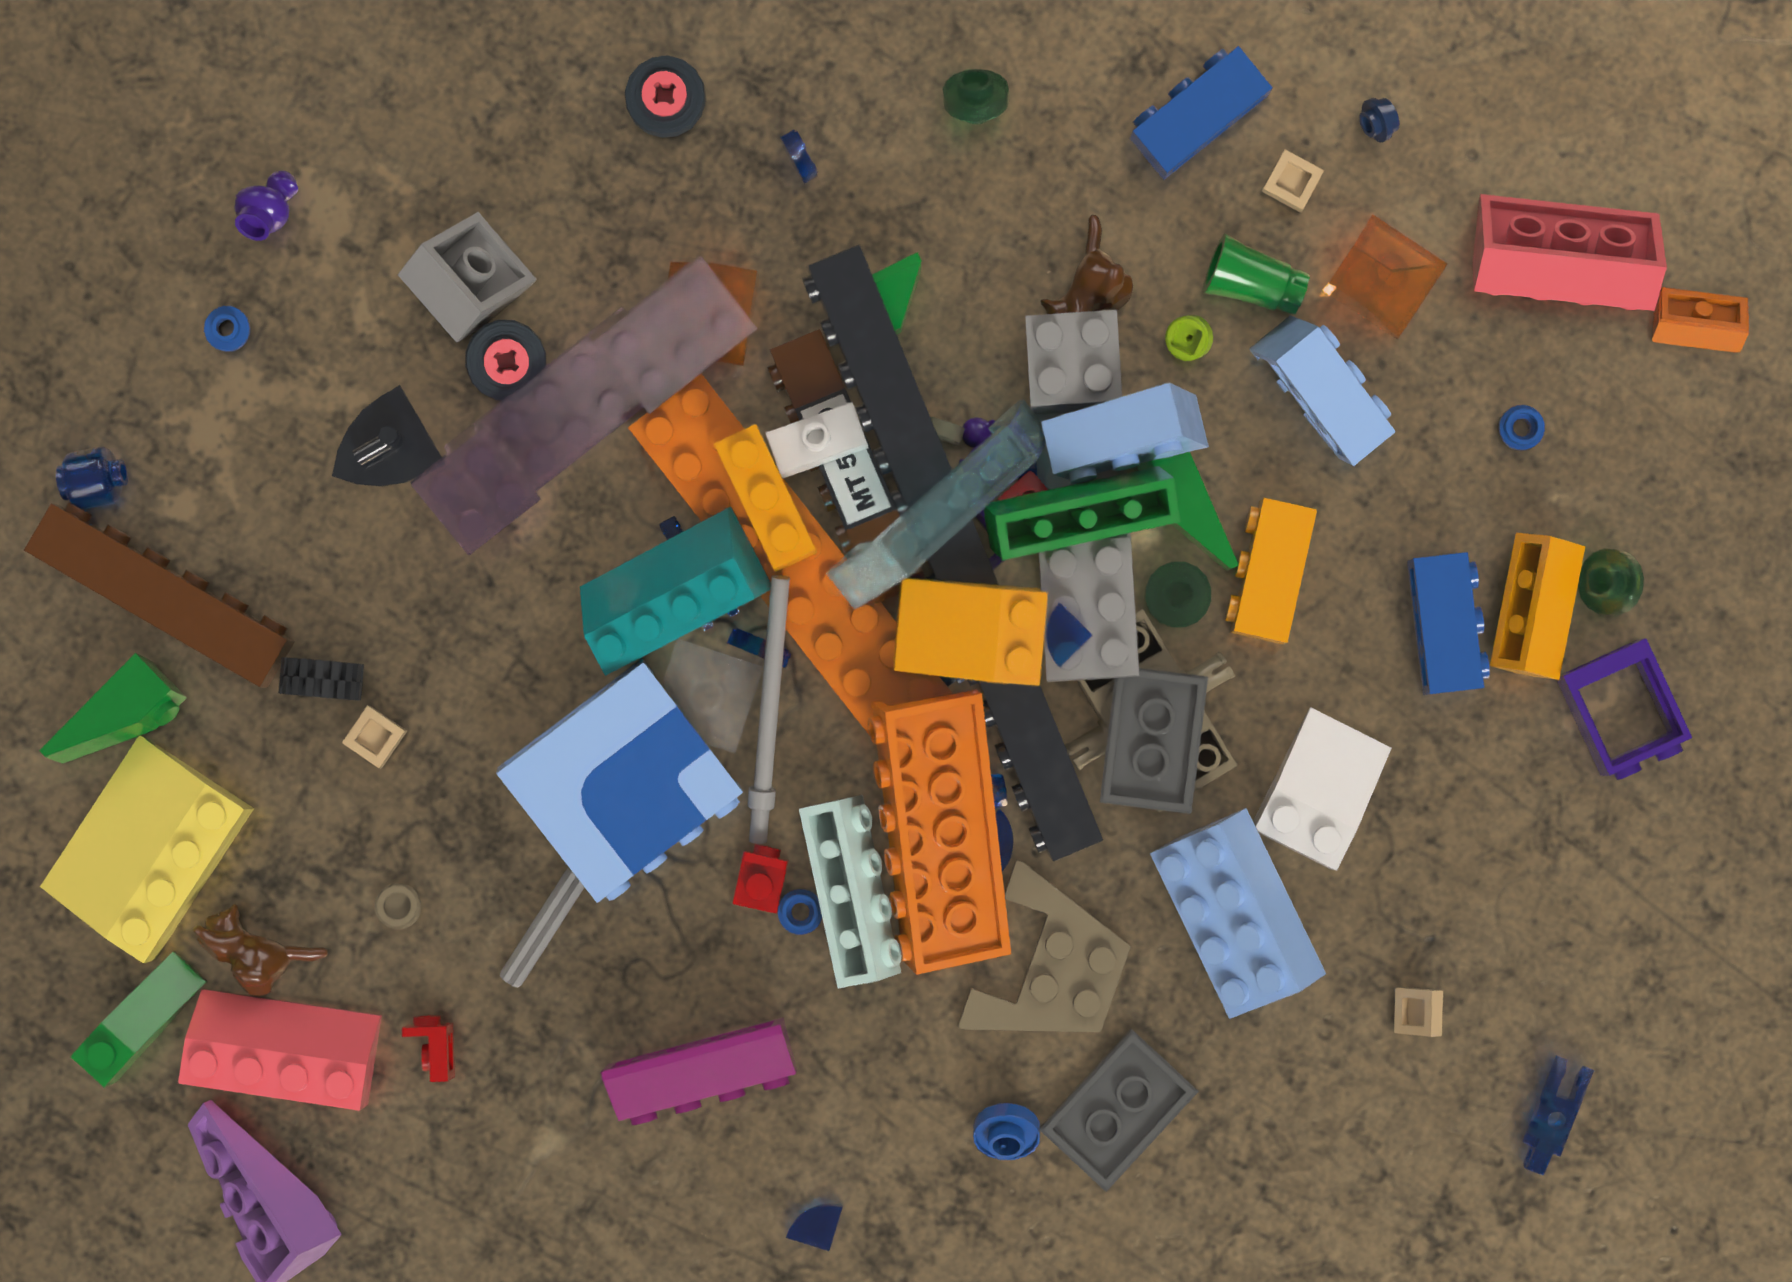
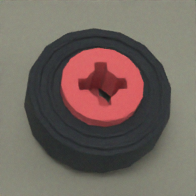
[624,55,706,138]
[465,320,546,401]

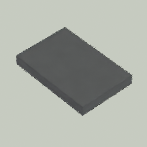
[1100,668,1208,814]
[1040,1029,1199,1192]

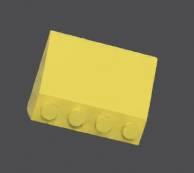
[40,735,254,963]

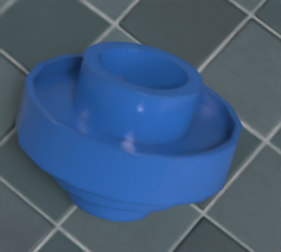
[973,1103,1040,1160]

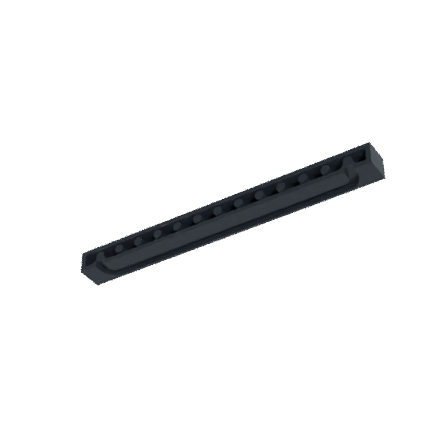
[802,244,1104,862]

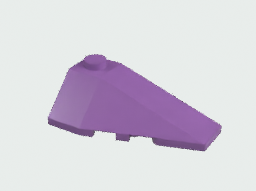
[187,1100,342,1282]

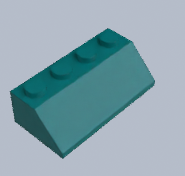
[580,507,771,676]

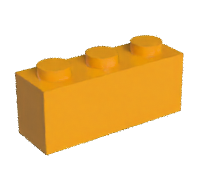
[714,424,817,572]
[1225,498,1317,644]
[1490,532,1586,680]

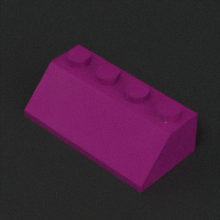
[601,1018,797,1126]

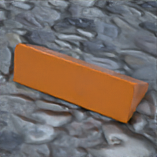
[1652,287,1749,353]

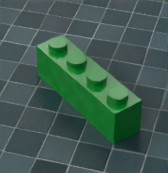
[983,466,1180,561]

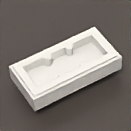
[766,402,869,479]

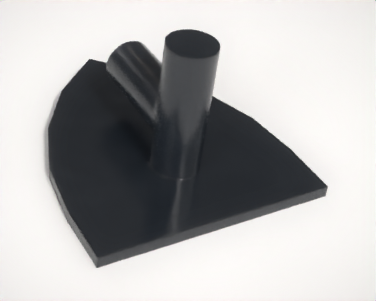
[332,385,445,487]

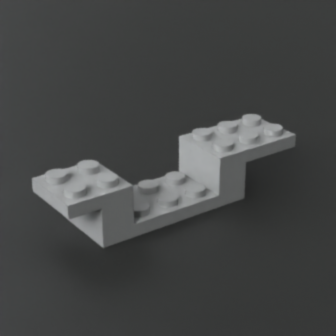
[1025,310,1139,682]

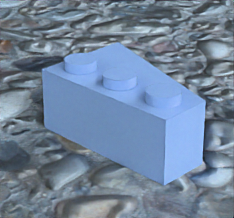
[1249,315,1396,466]
[1041,382,1209,484]

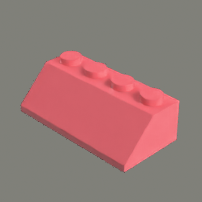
[1472,194,1667,311]
[178,989,382,1111]

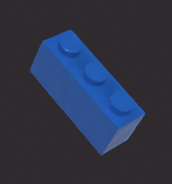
[1130,46,1273,180]
[1407,552,1490,695]

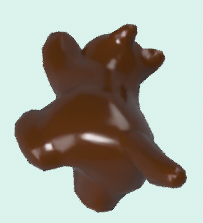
[1040,215,1133,314]
[193,904,328,996]

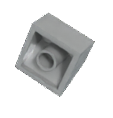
[398,212,537,343]

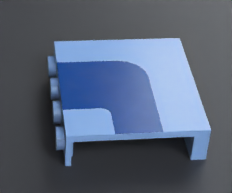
[496,658,743,903]

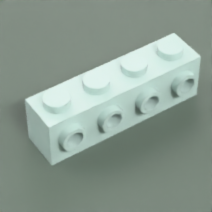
[799,795,902,988]

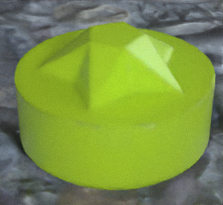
[1165,315,1213,361]

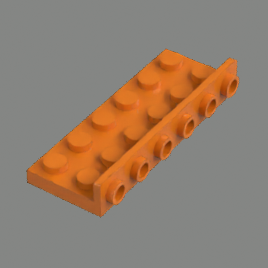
[868,689,1011,975]

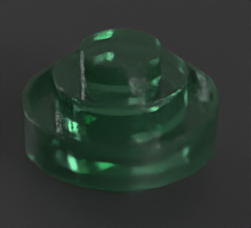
[942,69,1009,125]
[1578,548,1644,616]
[1144,562,1211,628]

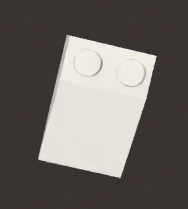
[1253,707,1391,871]

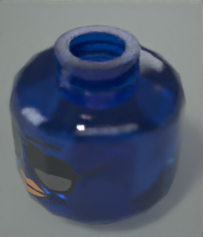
[56,446,128,509]

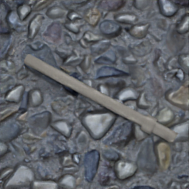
[747,575,790,844]

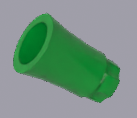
[1203,233,1310,315]

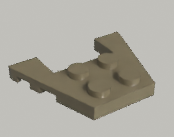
[958,860,1131,1032]

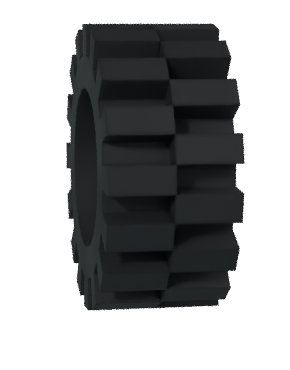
[278,657,364,701]

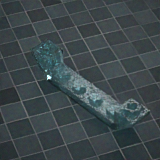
[826,399,1046,609]

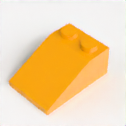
[893,577,1048,686]

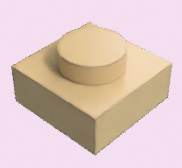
[1261,149,1324,212]
[342,705,407,769]
[1394,987,1443,1037]

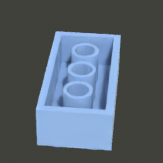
[1150,808,1326,1019]

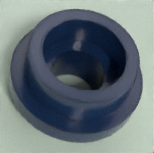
[1359,98,1400,143]

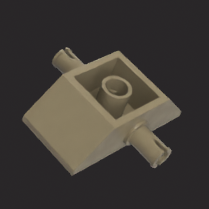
[1065,609,1238,813]

